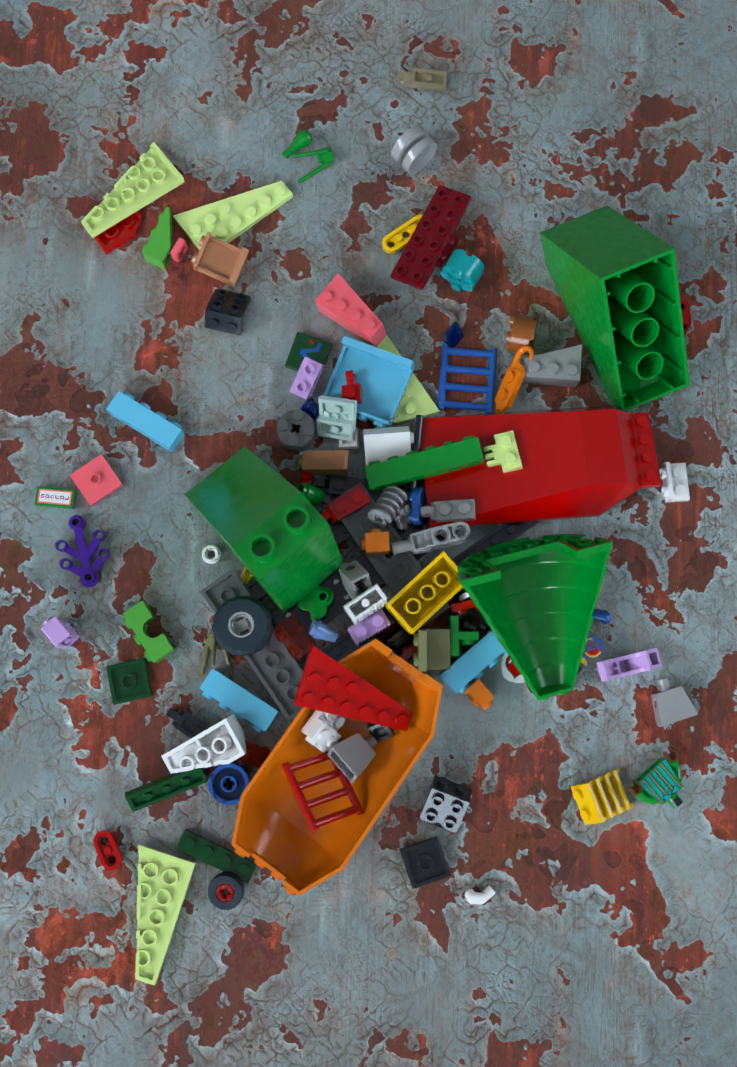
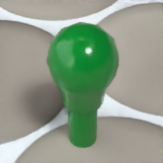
[282,130,312,159]

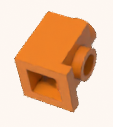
[463,679,494,711]

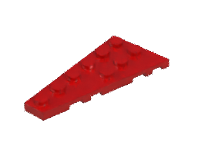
[293,645,413,732]

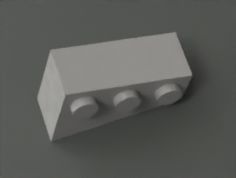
[522,344,582,387]

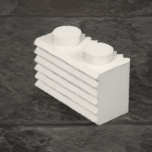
[343,584,387,625]

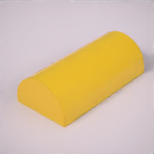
[385,551,463,634]

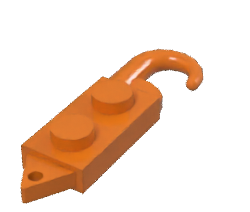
[494,345,534,413]

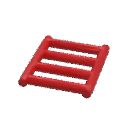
[282,751,364,833]

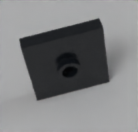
[399,836,451,889]

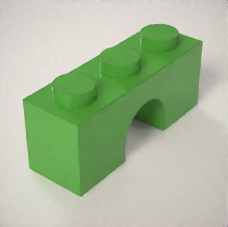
[122,601,177,663]

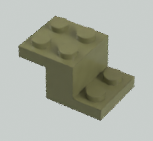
[413,627,450,672]

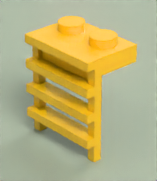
[570,768,634,825]

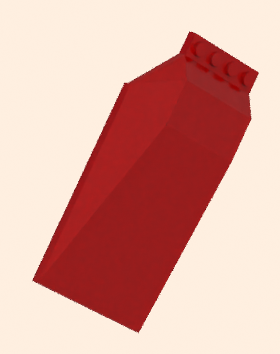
[420,407,662,528]

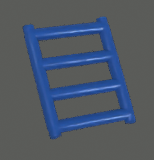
[438,344,497,414]

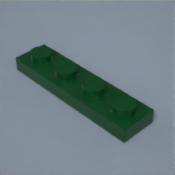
[125,768,208,812]
[176,829,257,883]

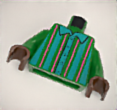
[626,747,683,809]

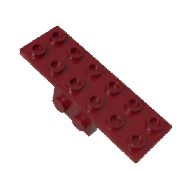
[390,185,471,290]

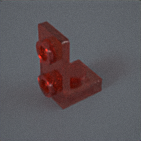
[238,739,272,768]

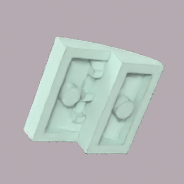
[317,395,357,441]

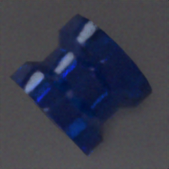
[301,397,319,421]

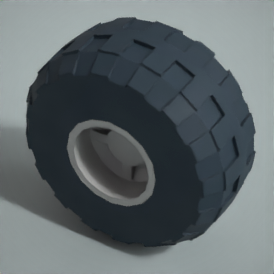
[212,596,273,656]

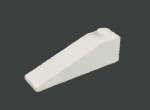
[161,714,247,774]

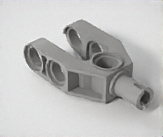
[391,522,470,555]

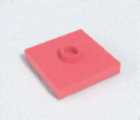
[70,454,123,507]

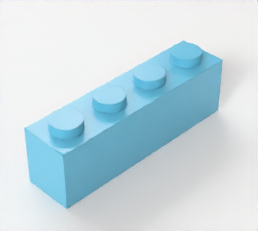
[106,391,185,453]
[439,630,507,693]
[199,668,280,733]

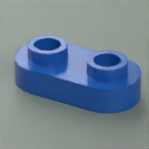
[409,487,425,526]

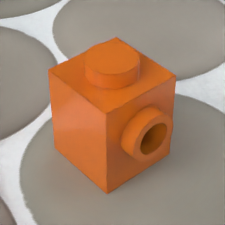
[361,529,390,555]

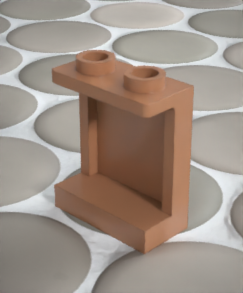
[191,232,249,288]

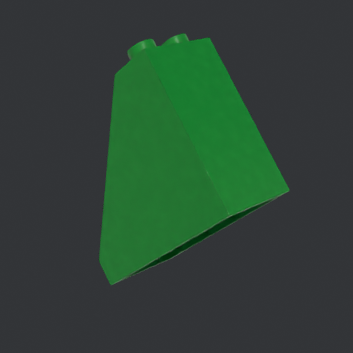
[540,206,690,412]
[185,446,344,613]

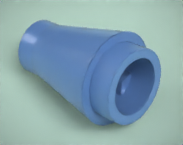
[308,619,339,643]

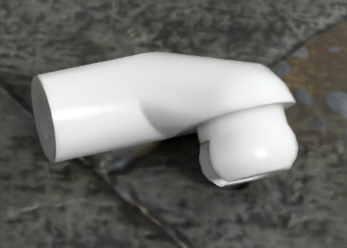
[465,885,496,905]

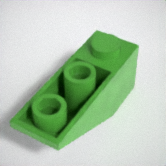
[142,207,173,270]

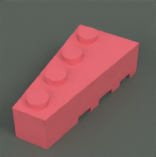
[315,273,387,347]

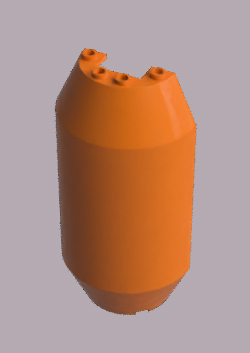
[231,639,443,896]

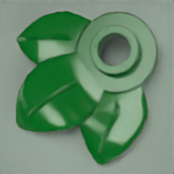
[297,585,334,621]

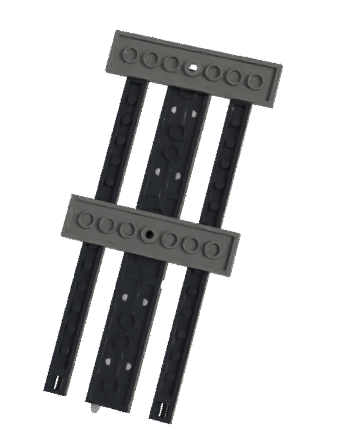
[200,479,540,721]

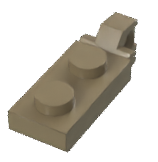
[397,68,448,92]

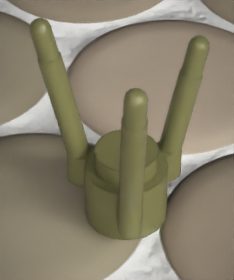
[200,633,234,679]

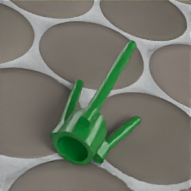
[293,147,334,183]

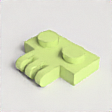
[483,430,523,473]

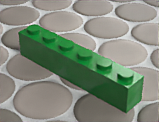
[365,436,484,492]

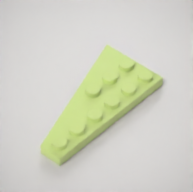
[361,335,440,427]

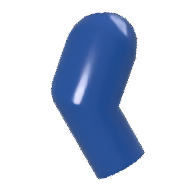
[592,608,611,624]

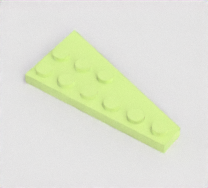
[81,142,185,238]
[173,181,293,251]
[135,844,196,986]

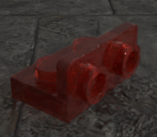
[273,614,318,661]

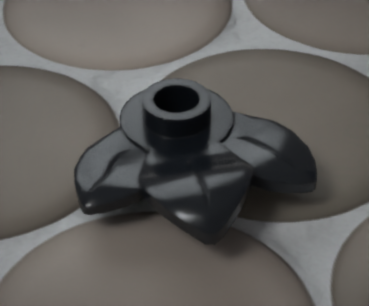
[454,599,490,632]

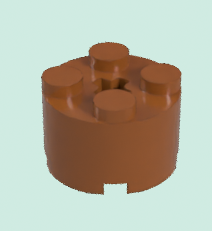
[506,314,538,355]

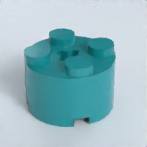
[440,249,485,292]

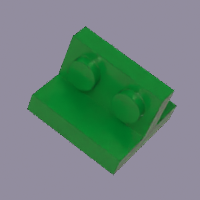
[448,616,479,658]

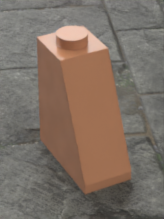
[299,450,349,477]

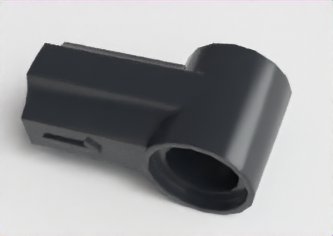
[378,626,413,655]

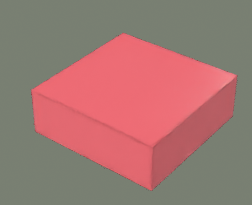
[170,237,188,263]

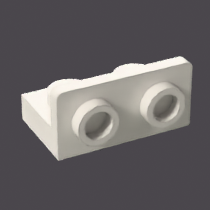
[659,462,690,503]

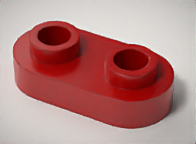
[93,830,123,871]

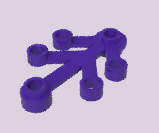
[55,515,110,587]

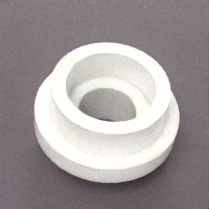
[202,545,221,564]

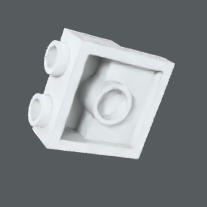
[301,710,347,753]

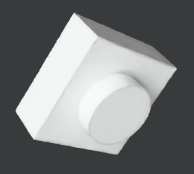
[339,428,359,450]

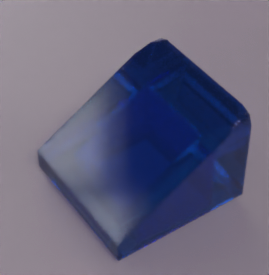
[442,322,464,347]

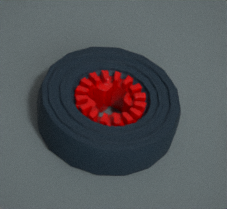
[208,872,244,910]

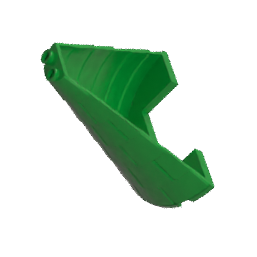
[457,534,613,701]

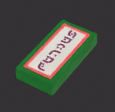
[35,486,77,509]

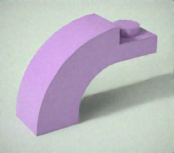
[597,648,663,682]

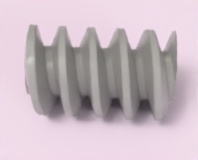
[368,486,407,528]

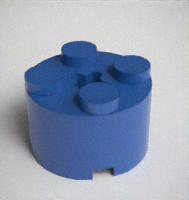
[208,763,251,805]

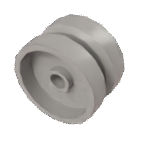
[391,125,438,175]

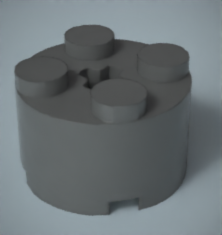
[277,409,316,452]

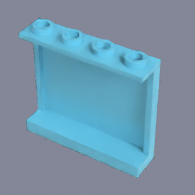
[318,336,416,428]

